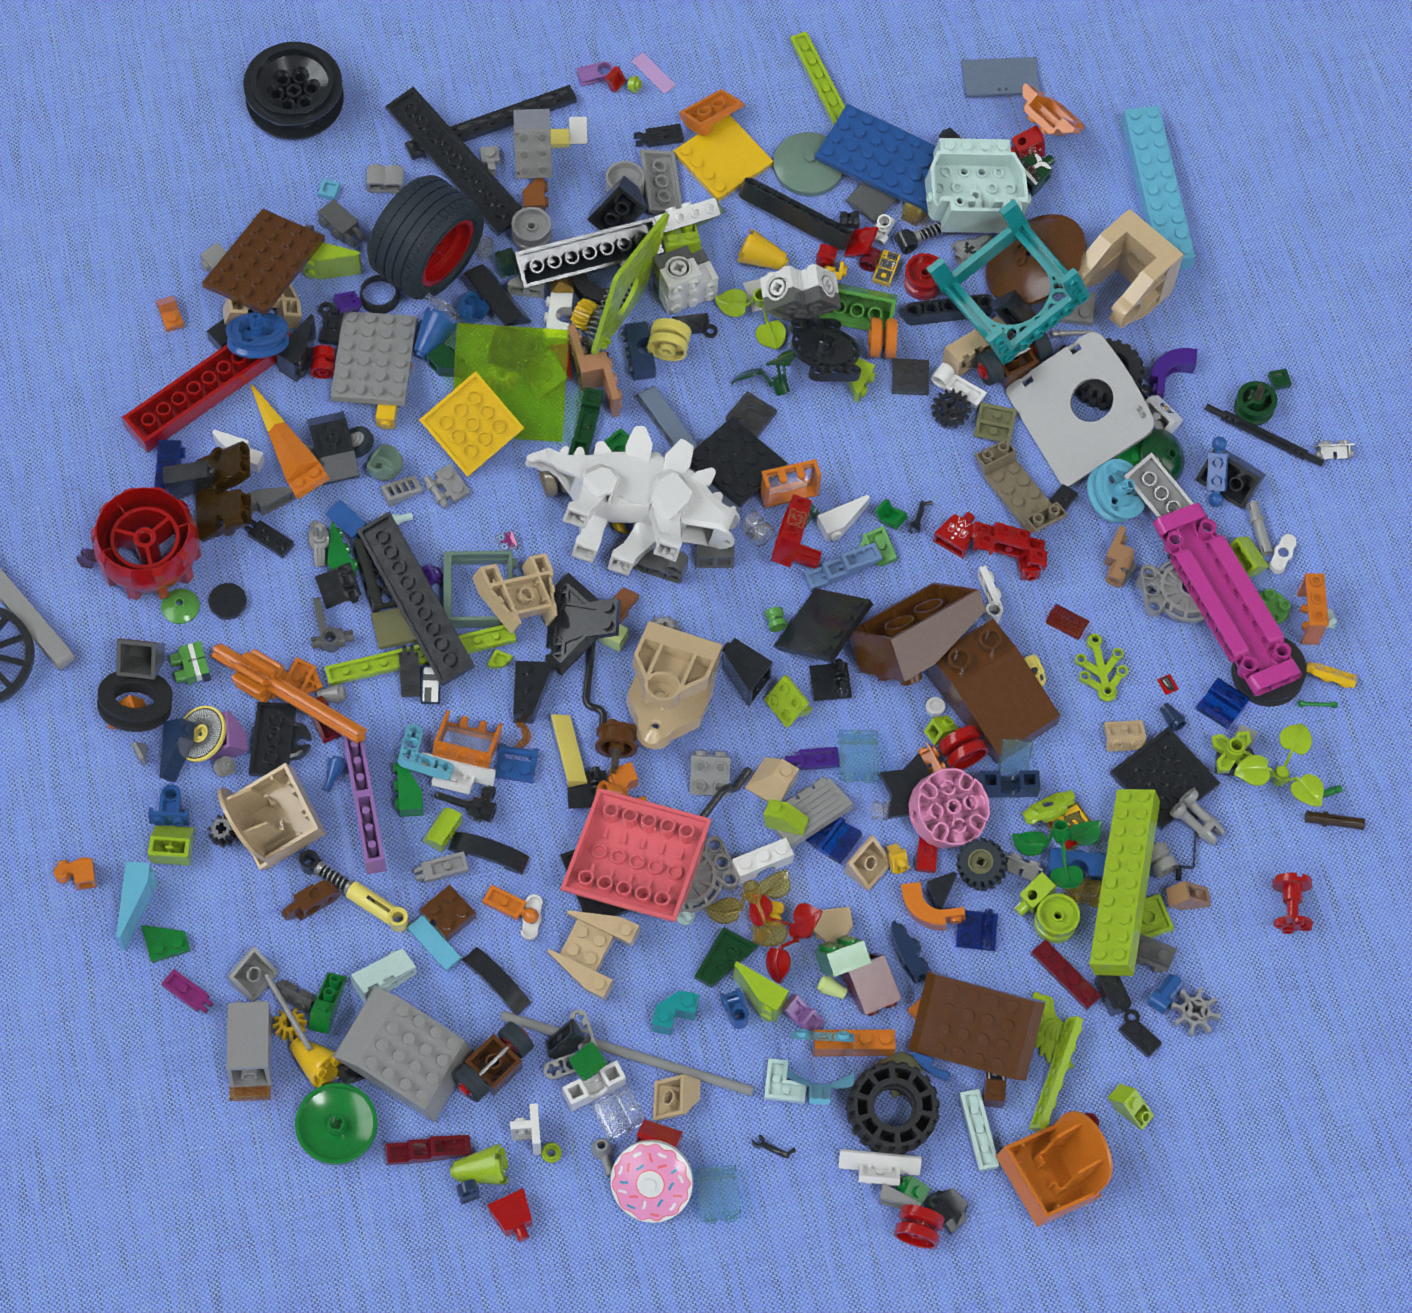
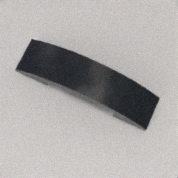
[449,832,529,875]
[462,947,531,1015]

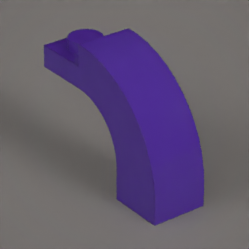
[1149,348,1197,399]

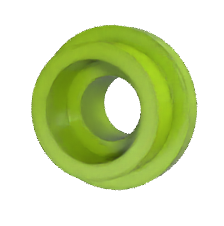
[627,75,642,93]
[541,1143,562,1163]

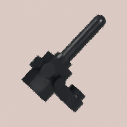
[434,785,497,823]

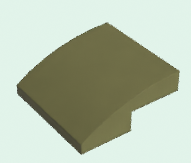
[973,402,1017,442]
[371,607,417,650]

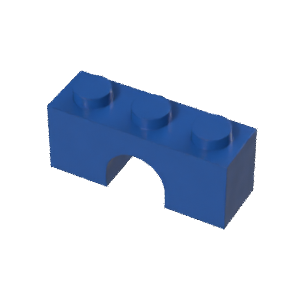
[1047,848,1106,884]

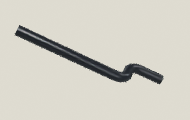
[582,641,607,725]
[699,767,753,818]

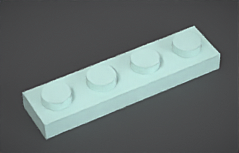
[959,1089,1000,1172]

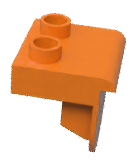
[996,1111,1113,1227]

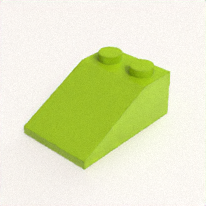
[303,242,362,280]
[733,961,789,1023]

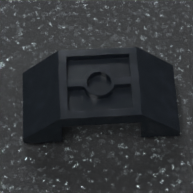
[307,411,360,485]

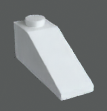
[816,495,870,542]

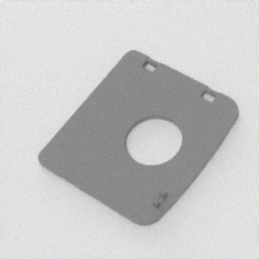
[1006,332,1155,487]

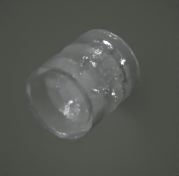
[740,511,775,547]

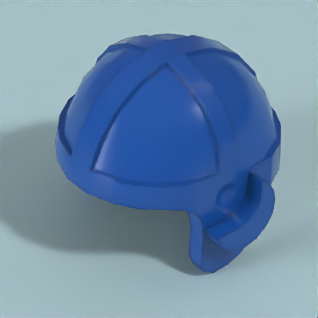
[456,291,490,324]

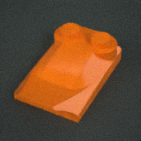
[679,89,747,136]

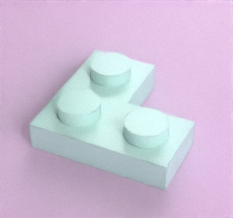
[764,1058,806,1104]

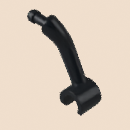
[909,500,933,534]
[752,1135,796,1159]

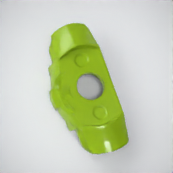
[1022,790,1075,825]

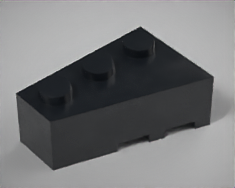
[513,661,555,724]

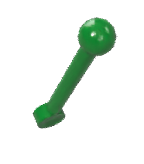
[1298,700,1338,708]

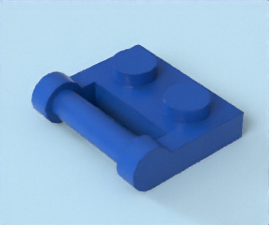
[495,743,539,784]

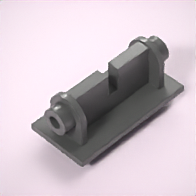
[274,980,316,1014]

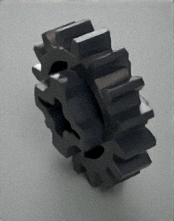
[931,388,971,429]

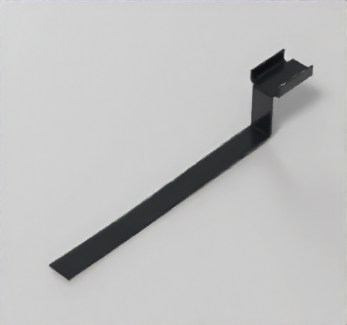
[1175,815,1197,882]

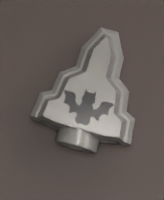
[952,234,993,265]

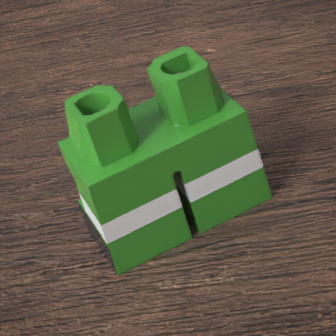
[169,641,212,686]

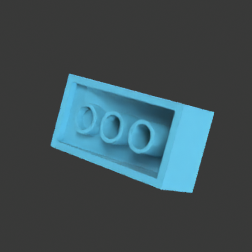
[116,862,157,951]

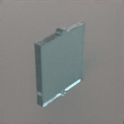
[998,738,1033,776]

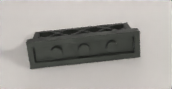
[352,538,398,613]

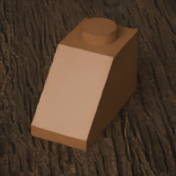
[1166,881,1211,910]

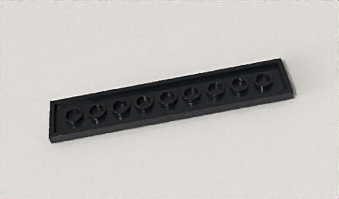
[385,86,523,236]
[357,511,476,687]

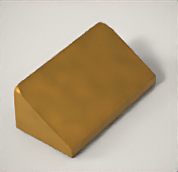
[549,276,574,293]

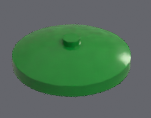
[295,1083,378,1165]

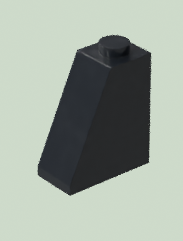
[163,460,216,499]

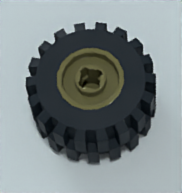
[956,838,1008,891]

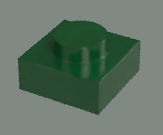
[1268,368,1292,391]

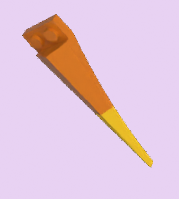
[250,384,330,500]

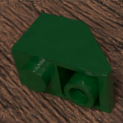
[426,342,468,378]

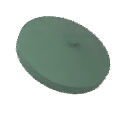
[773,132,844,197]

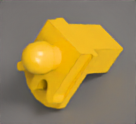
[886,843,910,874]

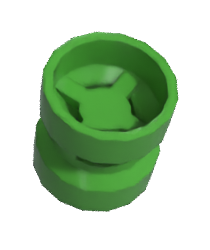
[765,607,788,632]

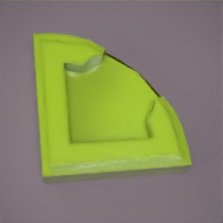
[487,649,513,669]

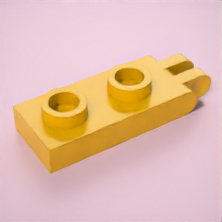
[1306,662,1357,688]

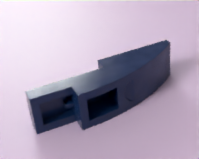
[890,920,935,984]

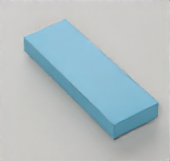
[407,915,461,972]

